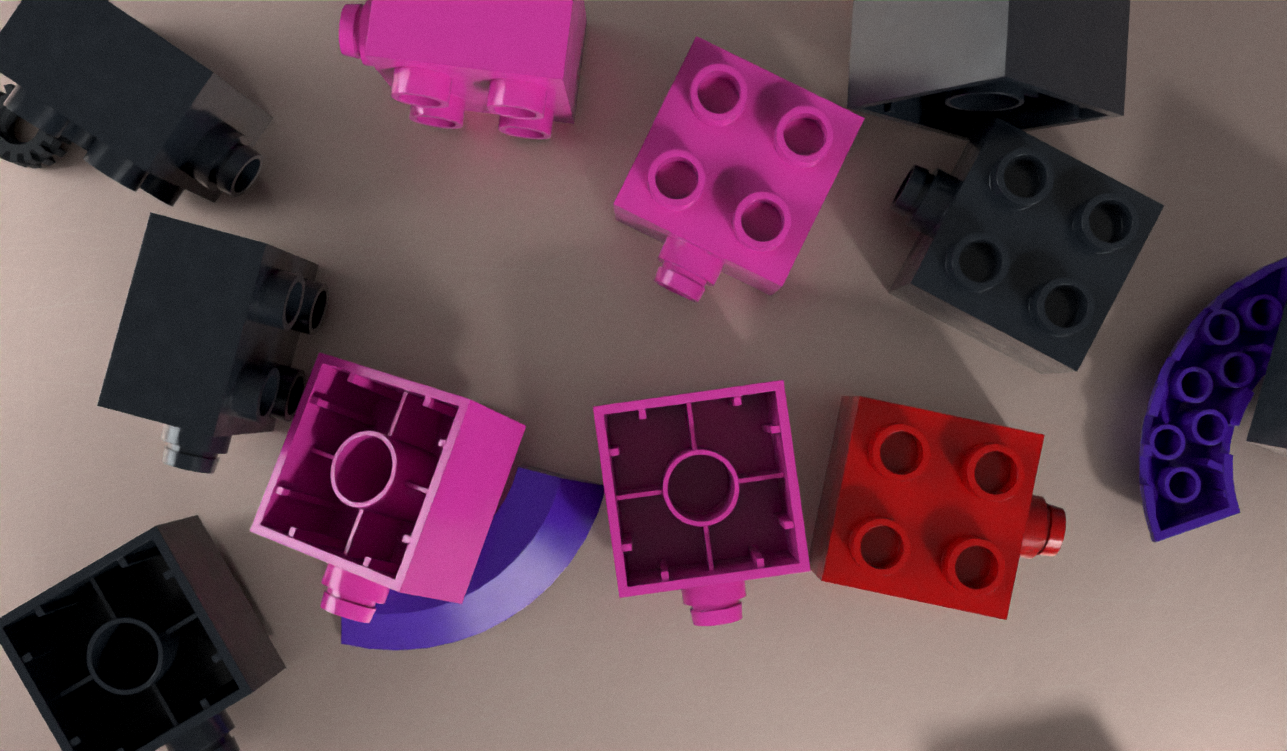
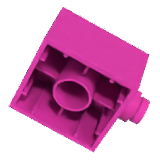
[339,0,587,139]
[613,36,865,303]
[250,352,526,623]
[593,380,811,626]

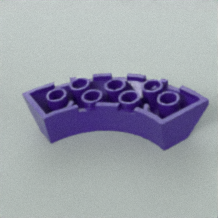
[1139,256,1287,543]
[341,464,605,651]

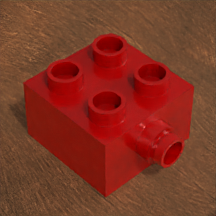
[809,396,1066,620]

